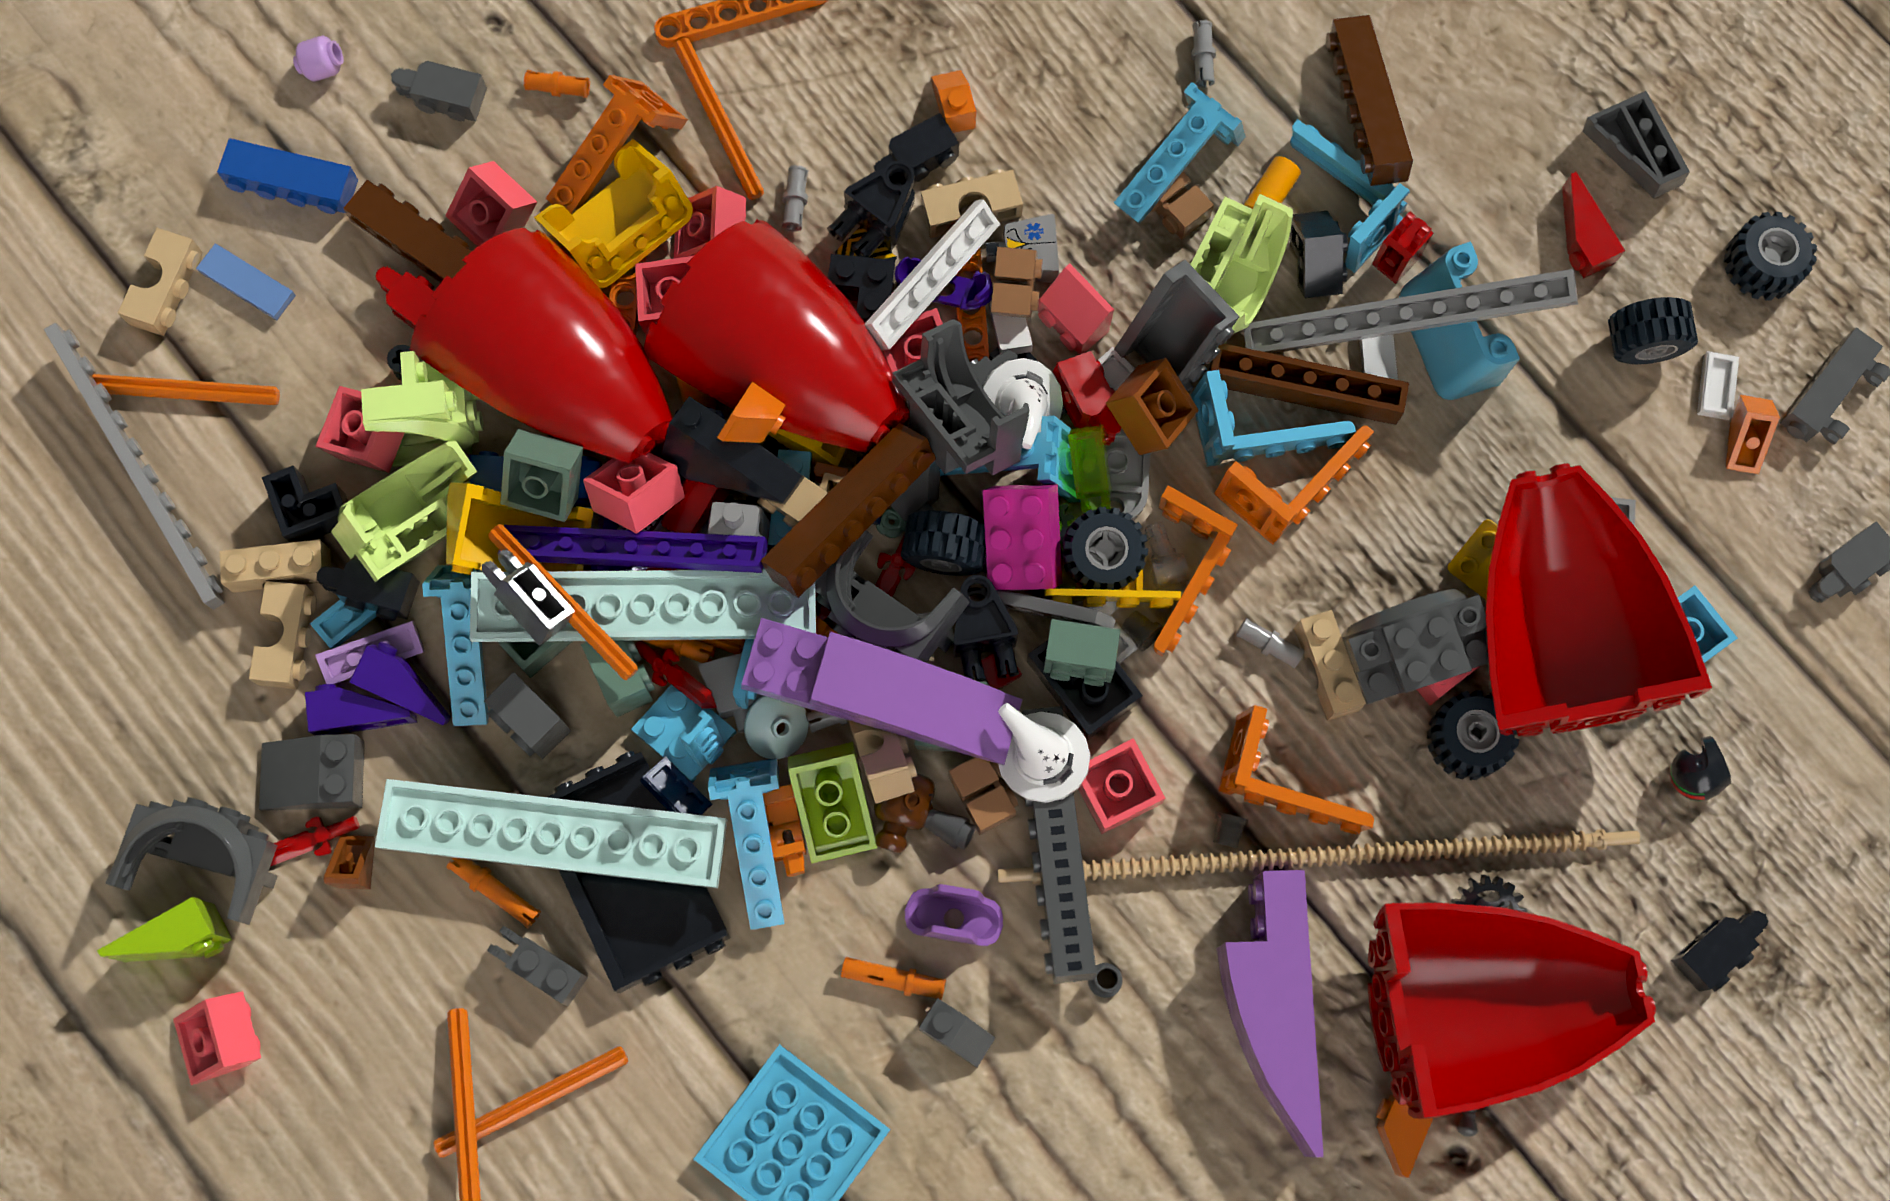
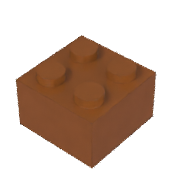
[1106,358,1199,455]

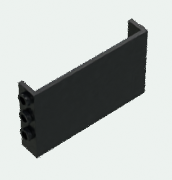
[548,751,731,993]

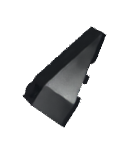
[660,396,804,505]

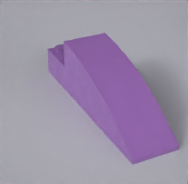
[741,618,1022,765]
[1216,870,1324,1157]

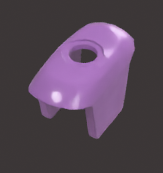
[905,884,1003,946]

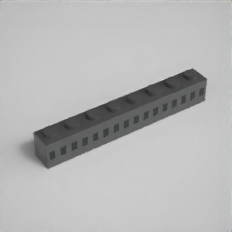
[1022,706,1097,984]

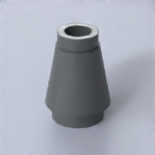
[924,809,976,850]

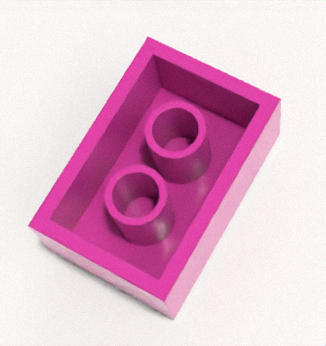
[983,484,1062,590]

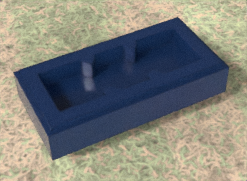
[640,756,713,815]

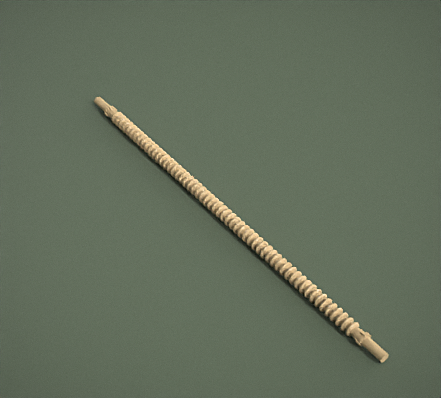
[997,829,1640,884]

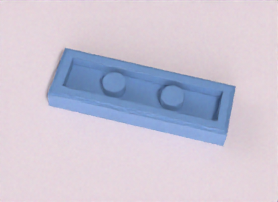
[196,243,296,320]

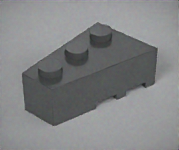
[1582,91,1690,198]

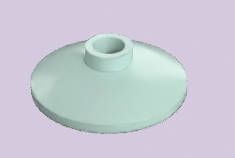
[744,696,809,759]

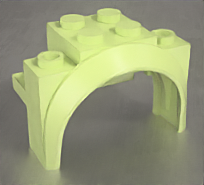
[1190,194,1293,344]
[361,351,483,467]
[331,441,477,582]

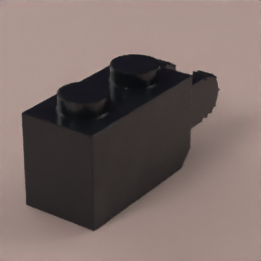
[874,113,959,183]
[316,559,420,621]
[1671,910,1769,992]

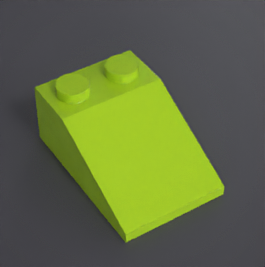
[788,742,877,864]
[97,897,232,962]

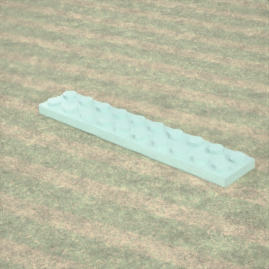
[470,570,816,642]
[375,779,727,888]

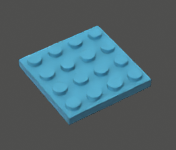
[694,1044,891,1201]

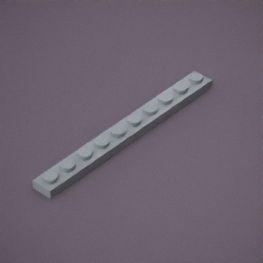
[1244,269,1578,354]
[44,323,225,610]

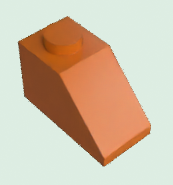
[931,70,977,133]
[717,382,785,443]
[1726,395,1780,474]
[1376,1094,1433,1178]

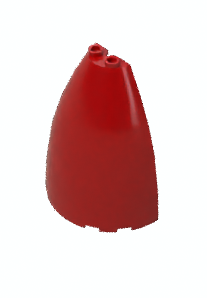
[644,219,910,453]
[409,228,673,463]
[1486,463,1712,737]
[1368,903,1656,1119]

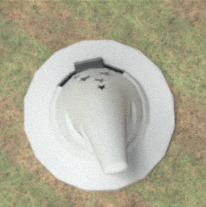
[982,358,1063,449]
[998,703,1091,803]

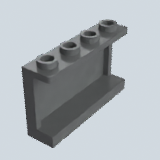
[1114,260,1240,394]

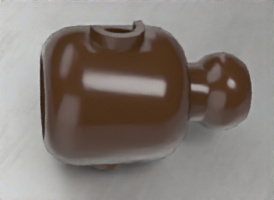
[874,773,936,854]

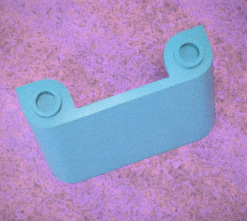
[1399,242,1520,400]

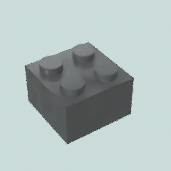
[484,672,571,760]

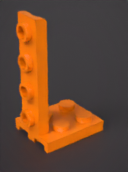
[545,75,688,214]
[1214,426,1374,545]
[1153,485,1238,657]
[1218,705,1374,835]

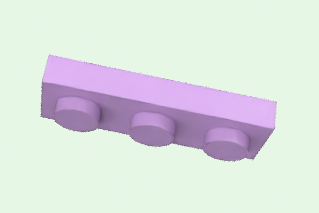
[315,620,425,684]

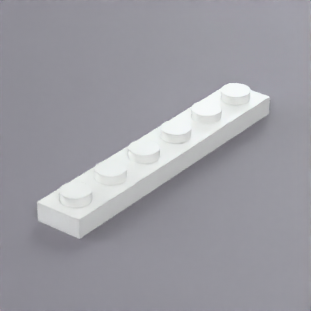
[864,199,1000,350]

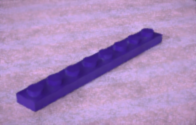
[498,525,768,573]

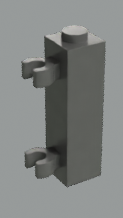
[1780,327,1890,445]

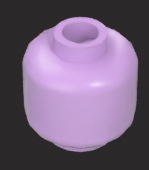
[293,35,344,82]

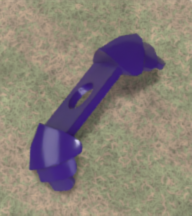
[895,257,993,310]

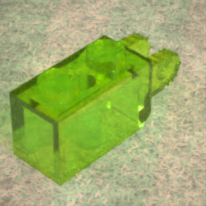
[1068,425,1112,514]

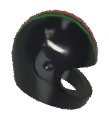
[1669,736,1731,801]

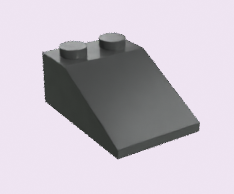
[259,734,365,811]

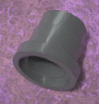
[1088,963,1123,998]

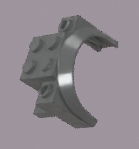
[892,319,1030,475]
[815,530,970,663]
[1341,589,1489,704]
[105,797,278,925]

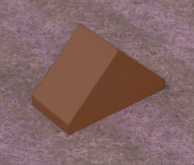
[323,835,375,890]

